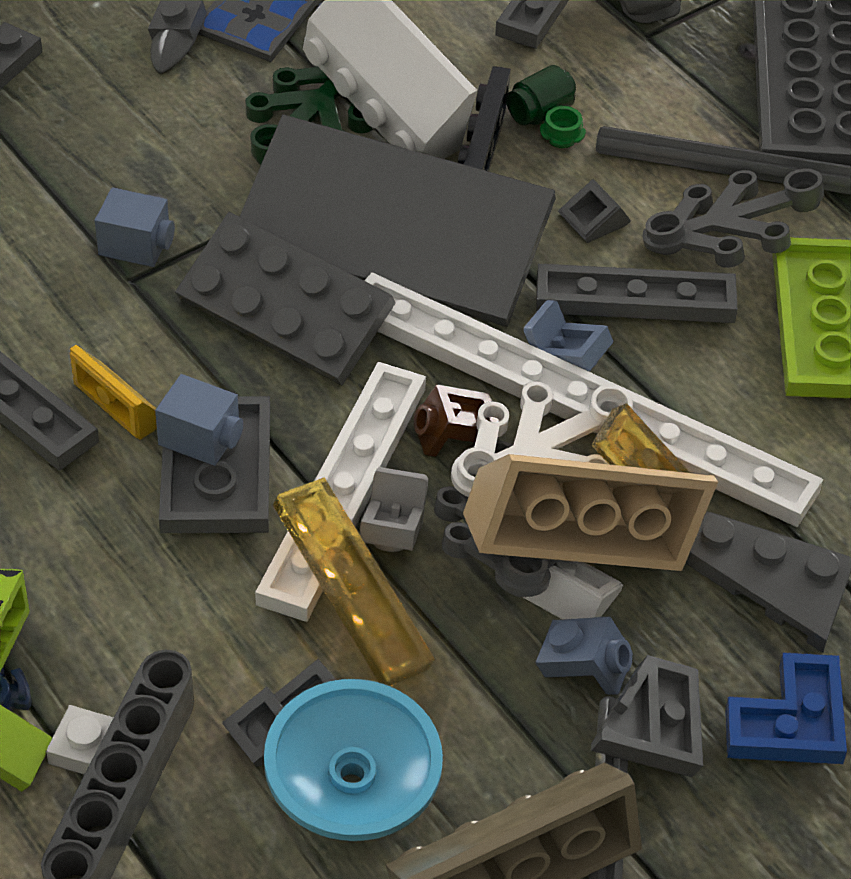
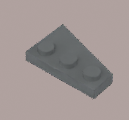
[685,511,851,653]

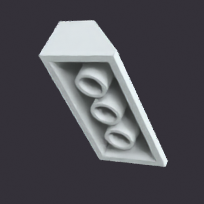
[303,0,477,159]

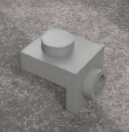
[359,467,428,552]

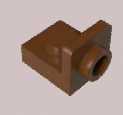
[414,384,499,457]

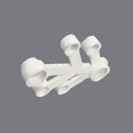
[451,381,633,497]

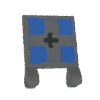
[198,0,324,62]

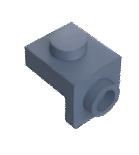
[524,300,613,372]
[535,617,633,695]

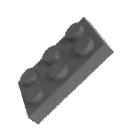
[159,396,271,533]

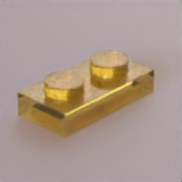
[591,403,690,473]

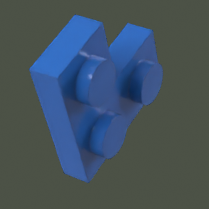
[725,653,847,764]

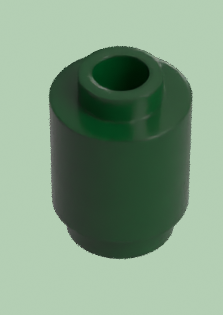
[506,65,576,125]

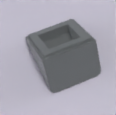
[558,179,631,243]

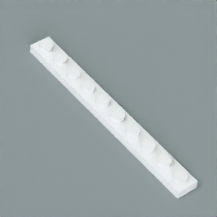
[365,272,823,527]

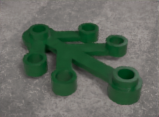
[245,67,374,165]

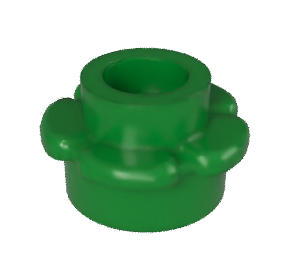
[540,106,586,148]

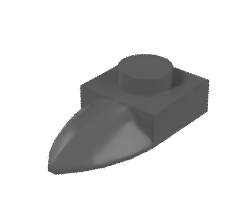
[148,0,207,73]

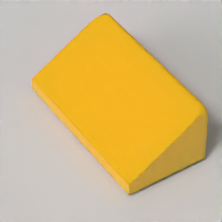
[70,345,157,440]

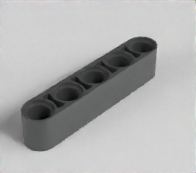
[41,649,194,879]

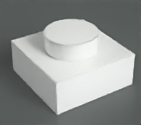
[46,705,114,775]

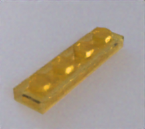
[273,477,436,686]

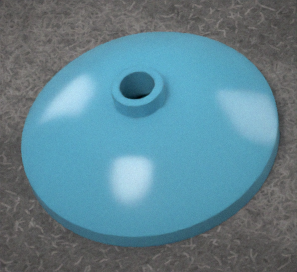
[264,679,443,841]

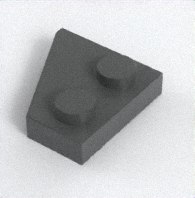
[591,655,703,777]

